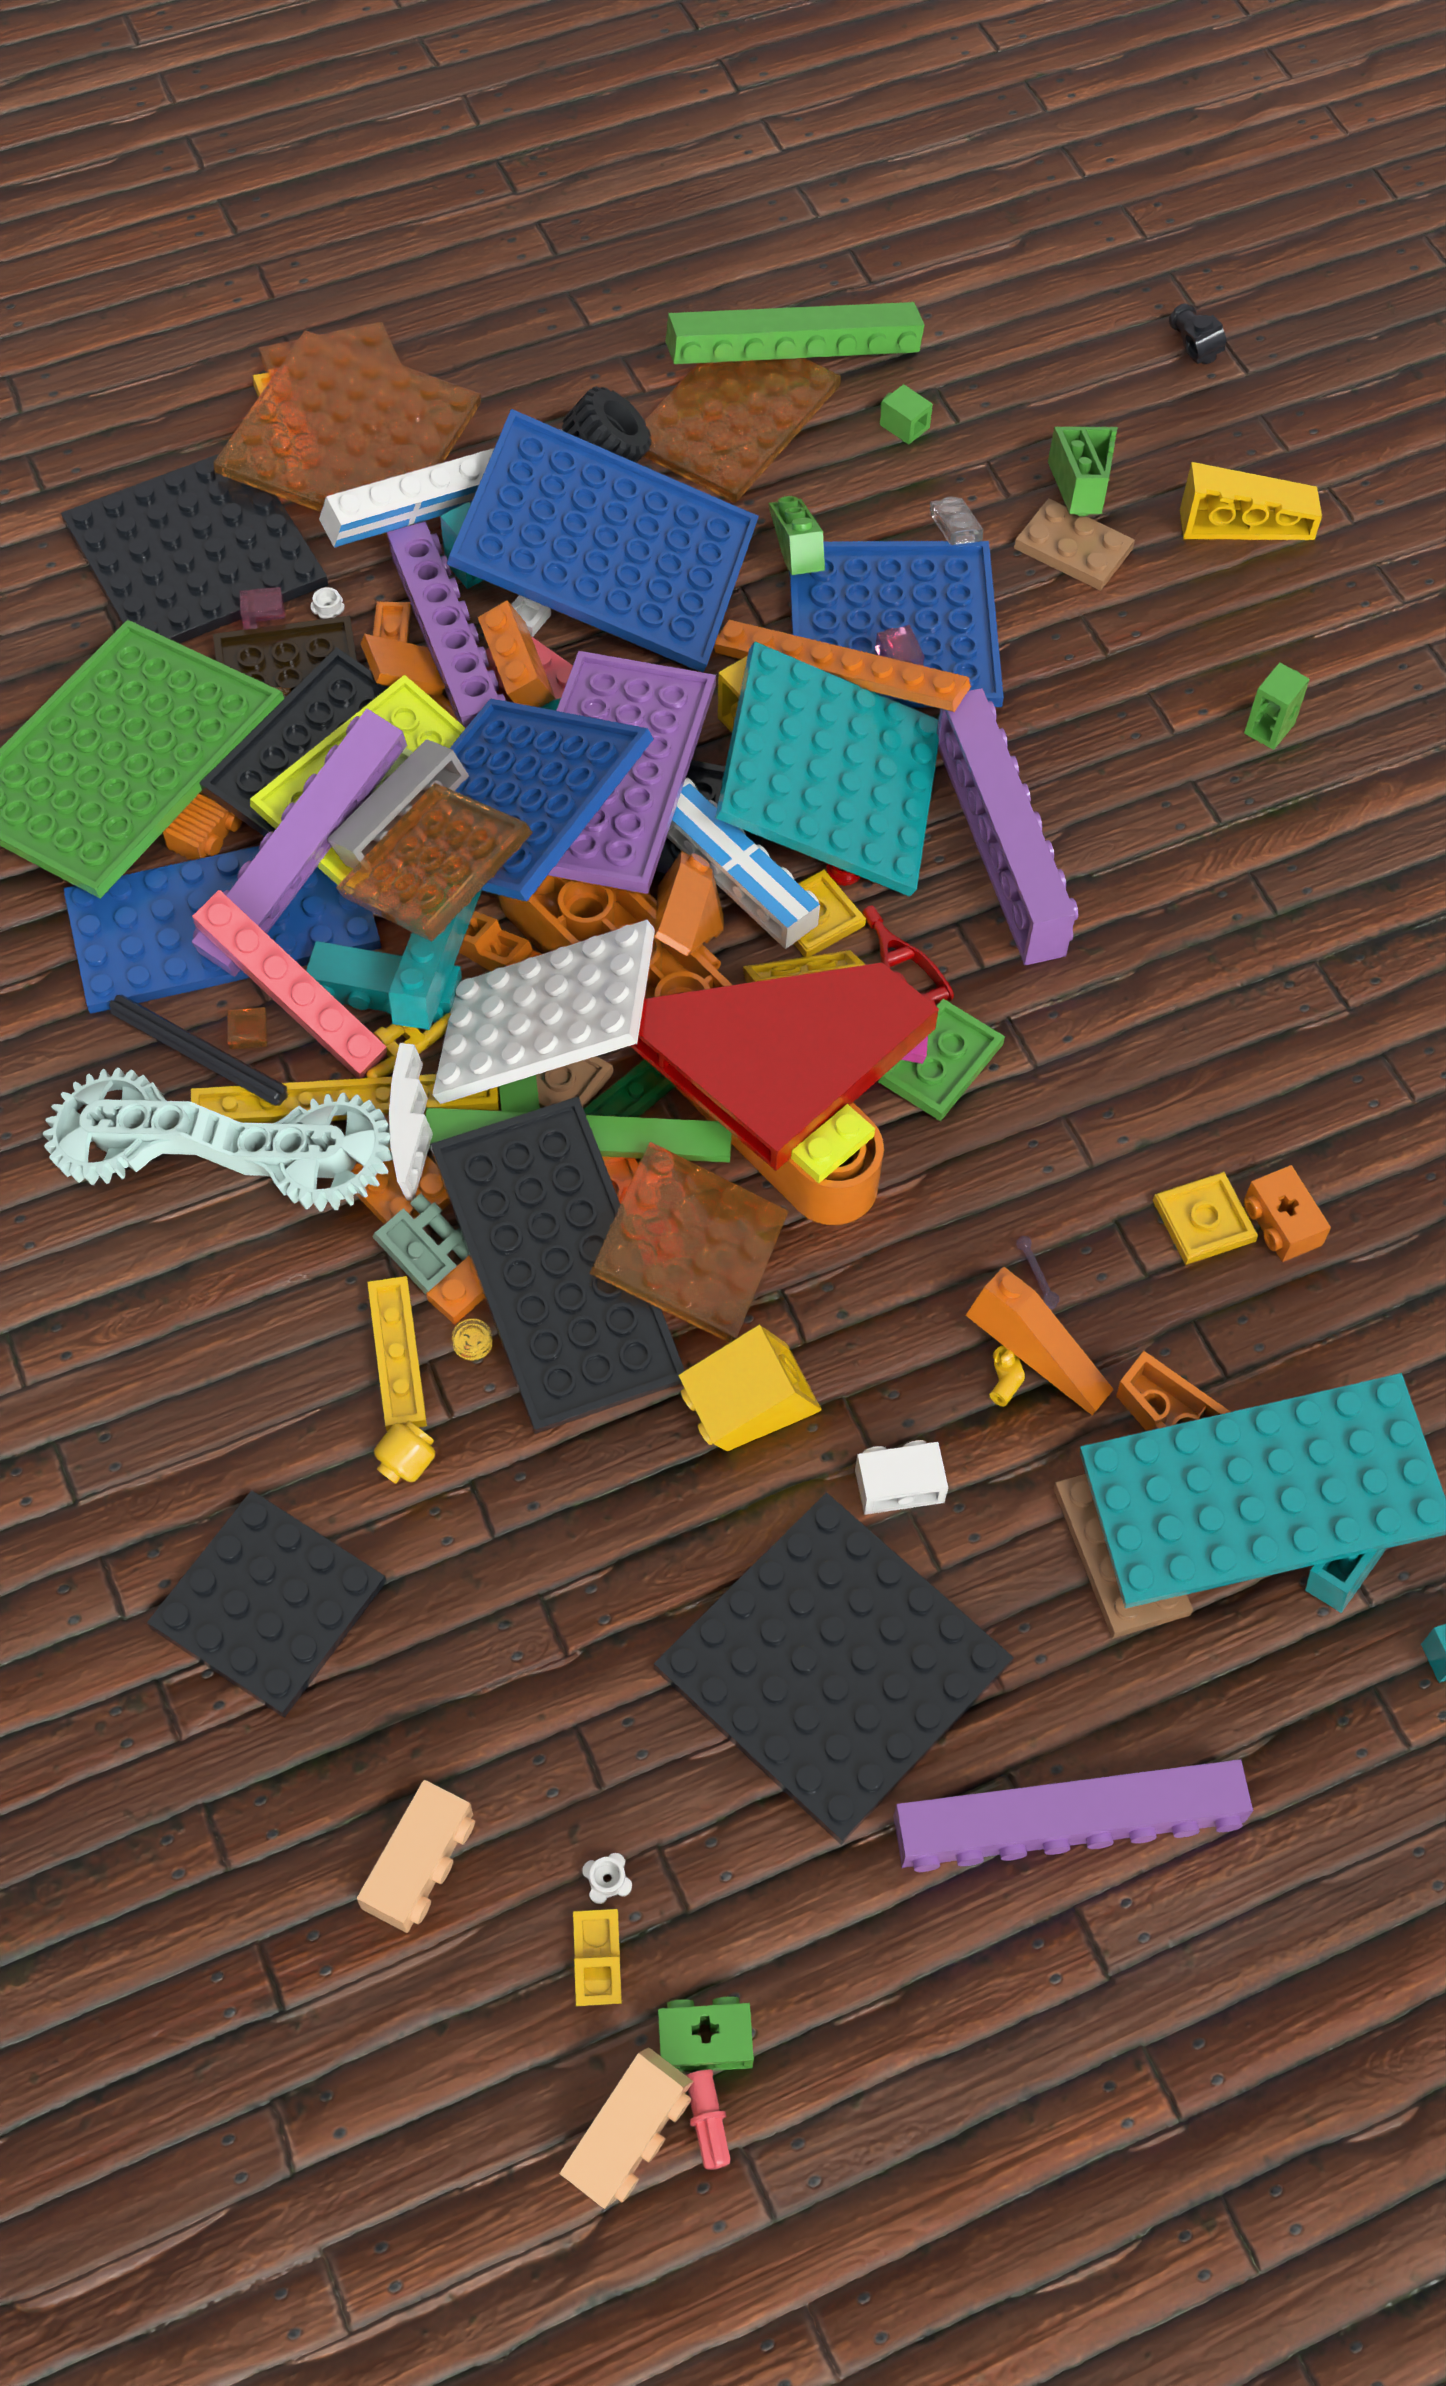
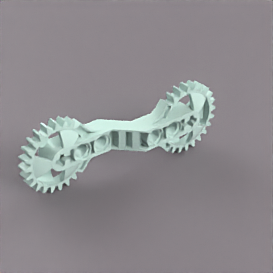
[43,1068,393,1212]

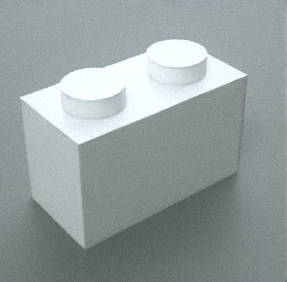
[855,1440,948,1515]

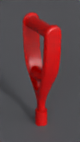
[862,905,954,1004]

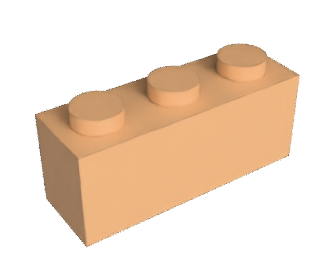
[356,1780,475,1933]
[559,2047,693,2209]

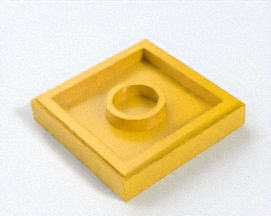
[793,869,866,957]
[1153,1172,1258,1265]

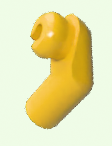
[989,1346,1025,1407]

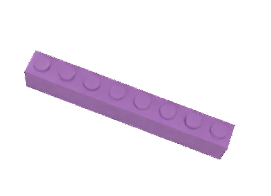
[192,708,407,977]
[893,1759,1253,1872]

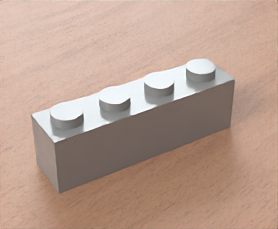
[327,739,469,877]

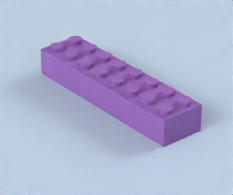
[937,688,1078,965]

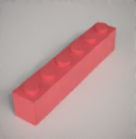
[192,890,387,1079]

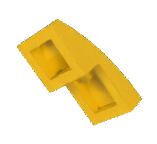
[573,1909,622,2006]

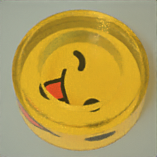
[452,1319,493,1361]

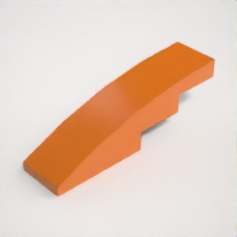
[459,911,542,971]

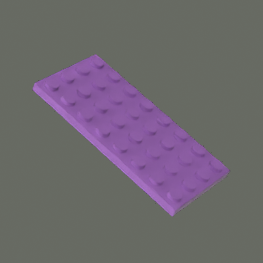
[548,651,716,894]

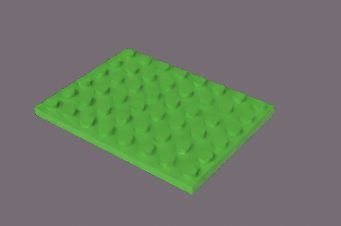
[0,620,285,899]

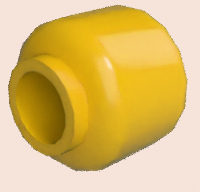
[374,1421,435,1484]

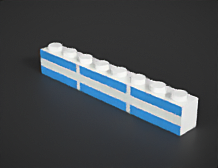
[319,429,563,548]
[667,778,820,949]

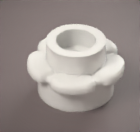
[311,587,344,619]

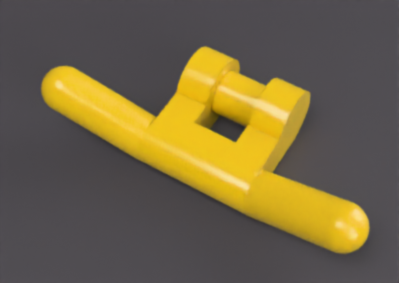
[366,1013,451,1078]

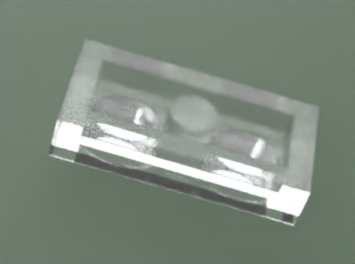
[930,497,983,545]

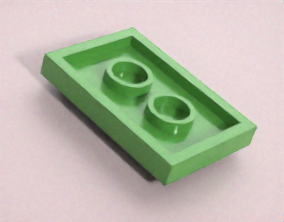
[878,999,1005,1121]

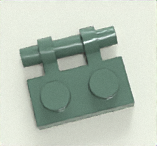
[372,1193,469,1295]

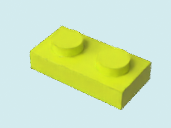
[791,1104,875,1183]

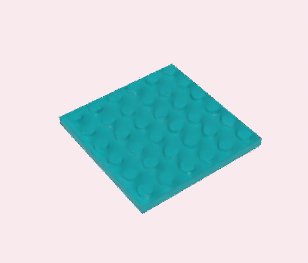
[715,642,939,896]

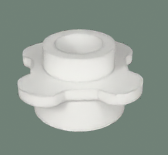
[583,1853,632,1904]

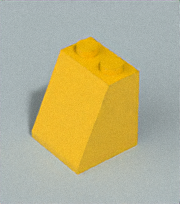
[678,1324,822,1451]

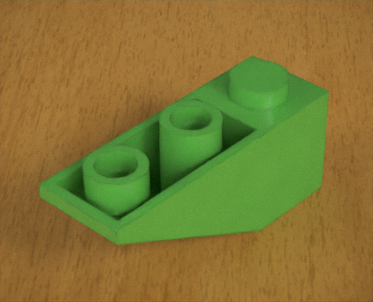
[769,496,825,575]

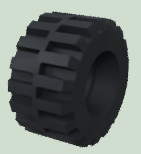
[562,386,652,463]

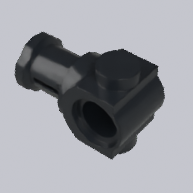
[1169,303,1226,364]

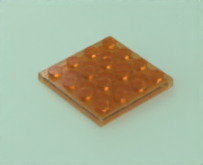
[336,783,533,942]
[590,1142,789,1343]

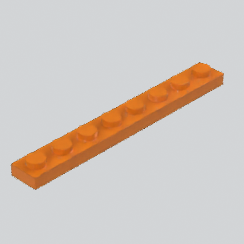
[714,620,971,712]

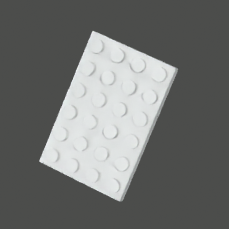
[432,920,655,1104]

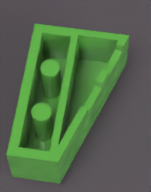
[1048,427,1118,516]

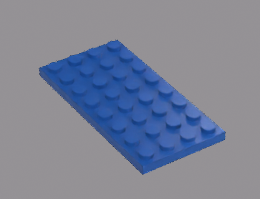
[63,846,381,1014]

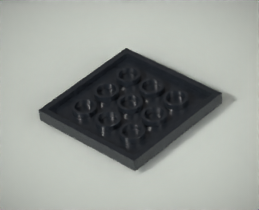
[147,1490,387,1718]

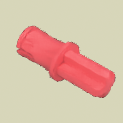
[686,2069,730,2170]

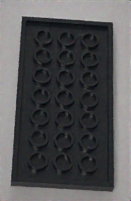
[430,1096,685,1434]

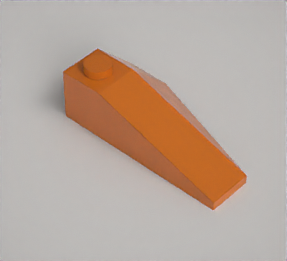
[654,851,724,956]
[965,1267,1114,1416]

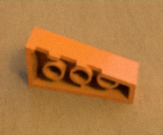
[1116,1351,1231,1431]

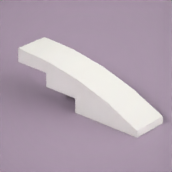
[389,1043,433,1201]

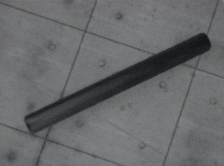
[109,995,289,1106]

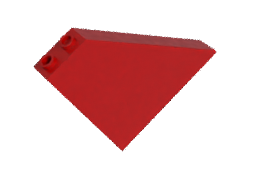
[630,962,939,1171]

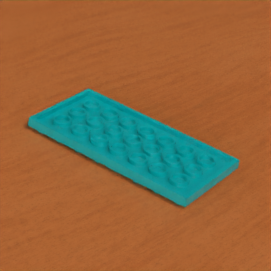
[1080,1373,1446,1609]

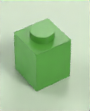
[880,384,933,445]

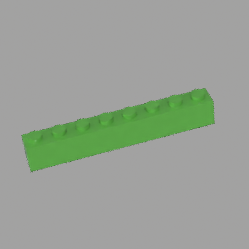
[665,302,925,364]

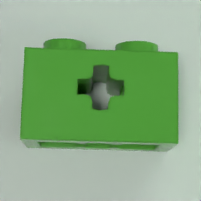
[1244,662,1310,750]
[658,1997,754,2073]

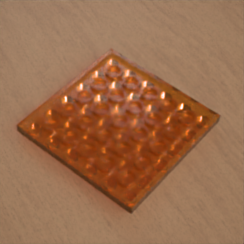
[213,330,481,537]

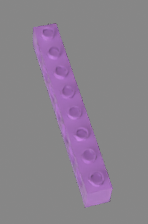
[387,522,506,728]

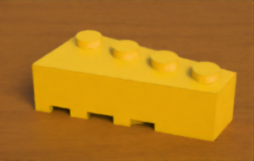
[1180,462,1322,540]

